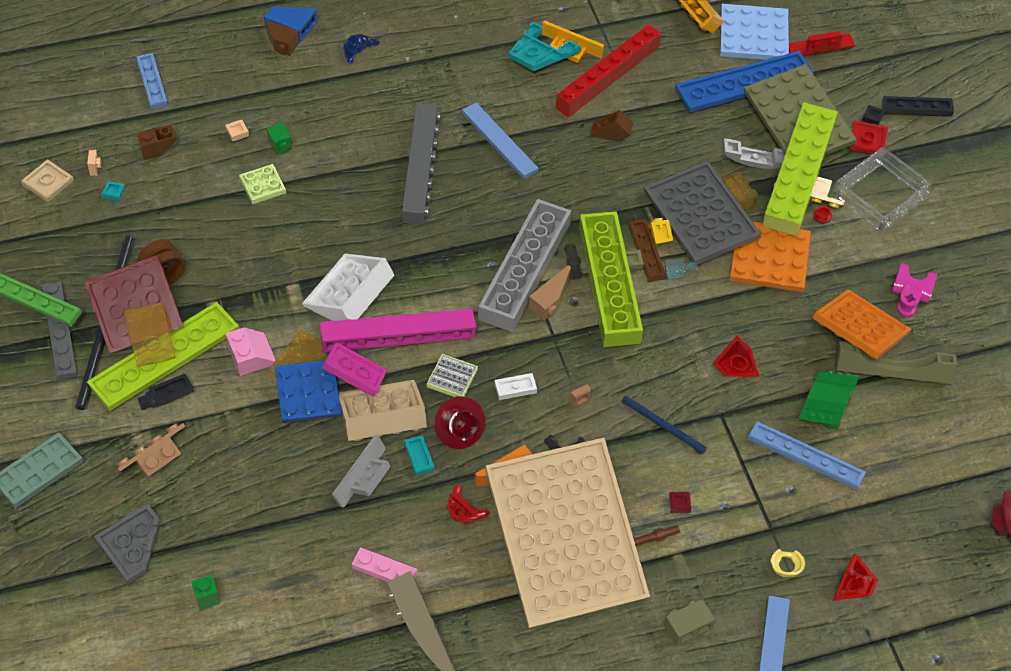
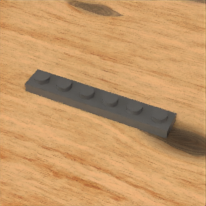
[42,281,77,380]

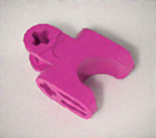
[892,263,937,317]

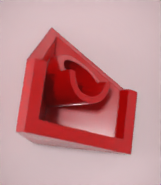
[713,335,760,377]
[833,554,878,601]

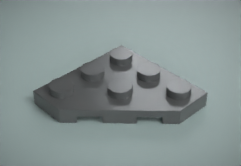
[94,504,160,584]

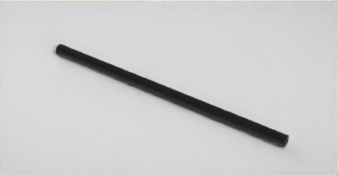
[75,236,134,410]

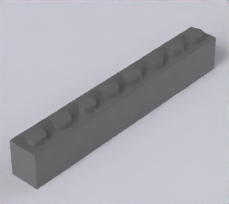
[402,103,441,225]

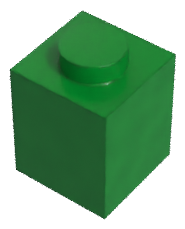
[267,123,292,154]
[191,574,220,610]

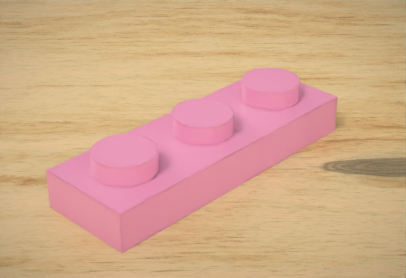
[352,547,417,582]

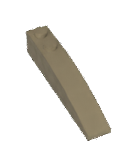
[387,571,456,671]

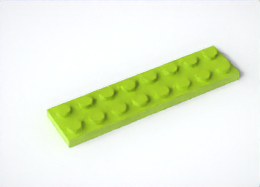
[87,302,239,411]

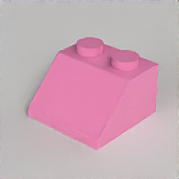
[226,327,277,376]

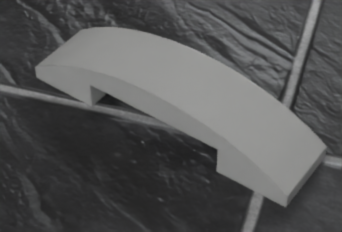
[723,138,785,169]

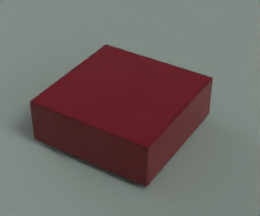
[669,492,692,513]

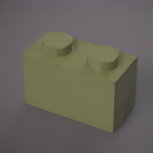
[664,599,716,646]

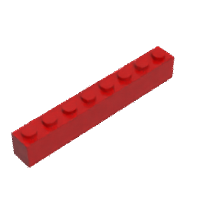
[556,24,661,118]

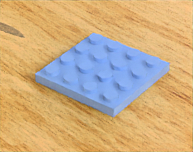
[720,4,789,60]

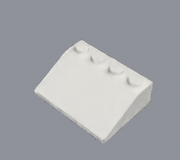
[302,254,394,321]

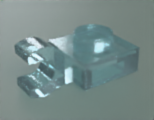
[664,258,698,279]

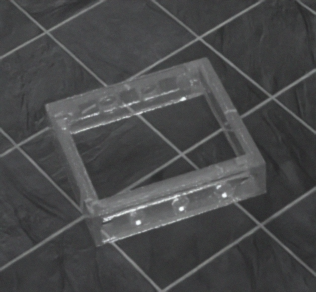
[833,147,932,232]

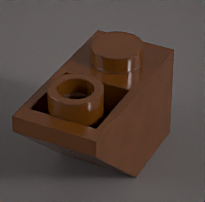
[137,124,177,161]

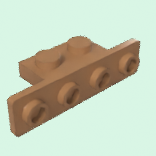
[114,423,185,477]

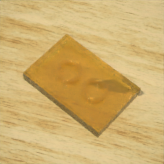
[124,302,176,367]

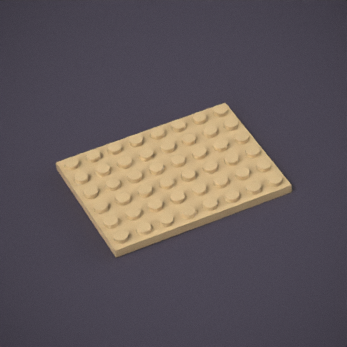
[485,438,650,629]

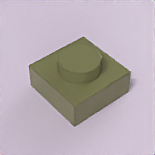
[626,250,644,270]

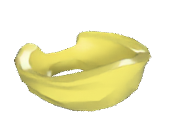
[771,549,805,577]

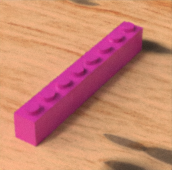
[320,309,476,352]

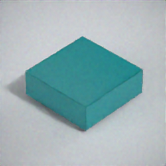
[101,181,126,202]

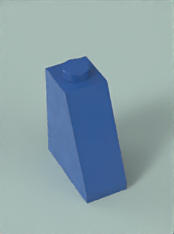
[264,6,317,43]

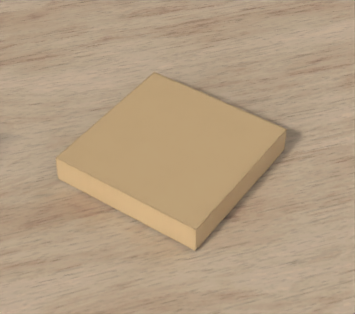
[21,159,74,202]

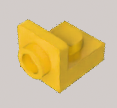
[648,218,673,245]

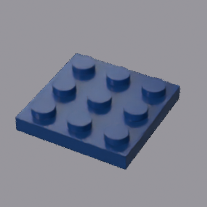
[274,361,341,423]

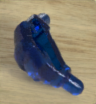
[343,33,380,64]

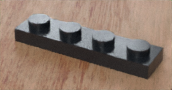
[882,96,954,116]

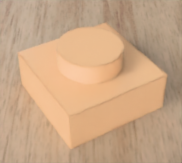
[225,120,249,142]
[87,150,101,176]

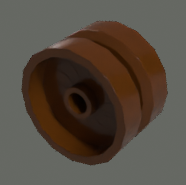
[137,239,186,285]

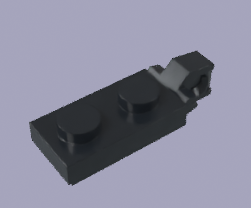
[137,374,194,410]

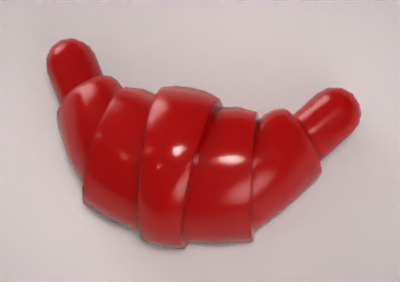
[446,485,489,525]

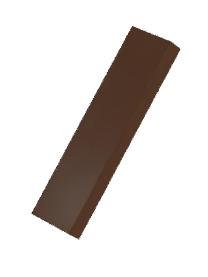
[628,219,667,282]

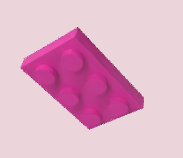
[322,342,387,397]

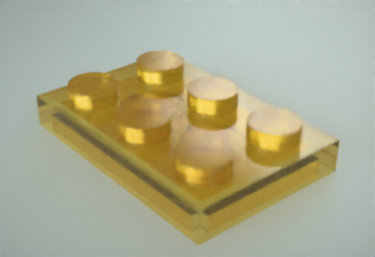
[269,329,330,378]

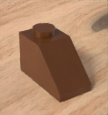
[266,21,299,56]
[590,110,633,141]

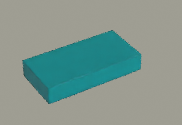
[404,435,435,476]

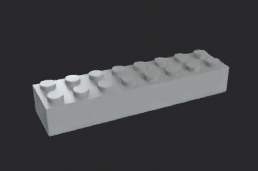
[478,199,571,332]

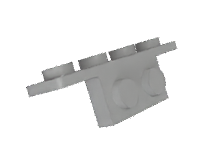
[332,436,391,508]

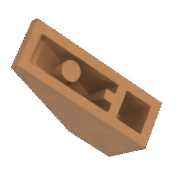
[528,265,571,320]

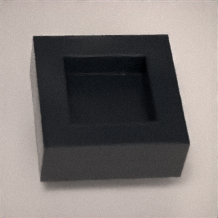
[862,105,885,125]

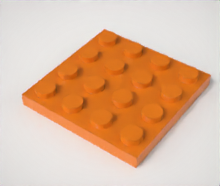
[729,222,811,292]
[813,289,911,360]

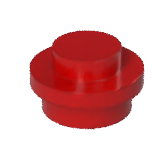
[813,206,832,223]

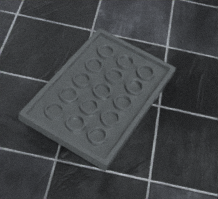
[644,161,761,266]

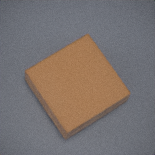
[570,384,591,408]

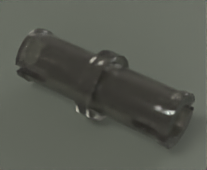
[564,244,583,279]

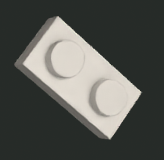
[494,373,537,400]

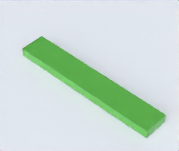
[0,273,82,327]

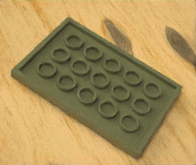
[744,64,857,155]

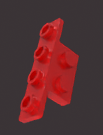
[789,31,855,56]

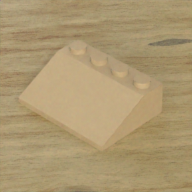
[338,380,427,441]

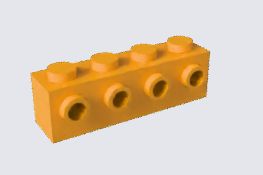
[678,0,724,33]

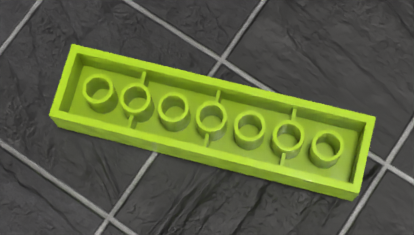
[763,102,838,236]
[579,211,643,347]

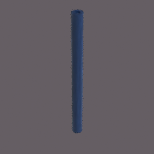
[622,396,707,454]

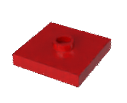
[848,120,888,156]

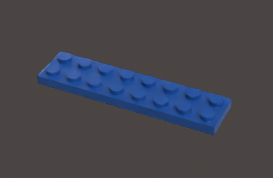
[675,51,814,113]

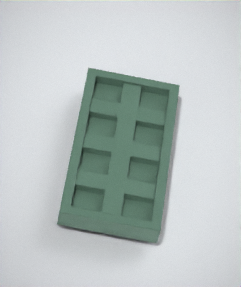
[0,433,83,509]

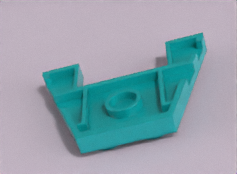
[509,22,581,71]

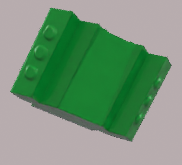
[798,370,860,430]

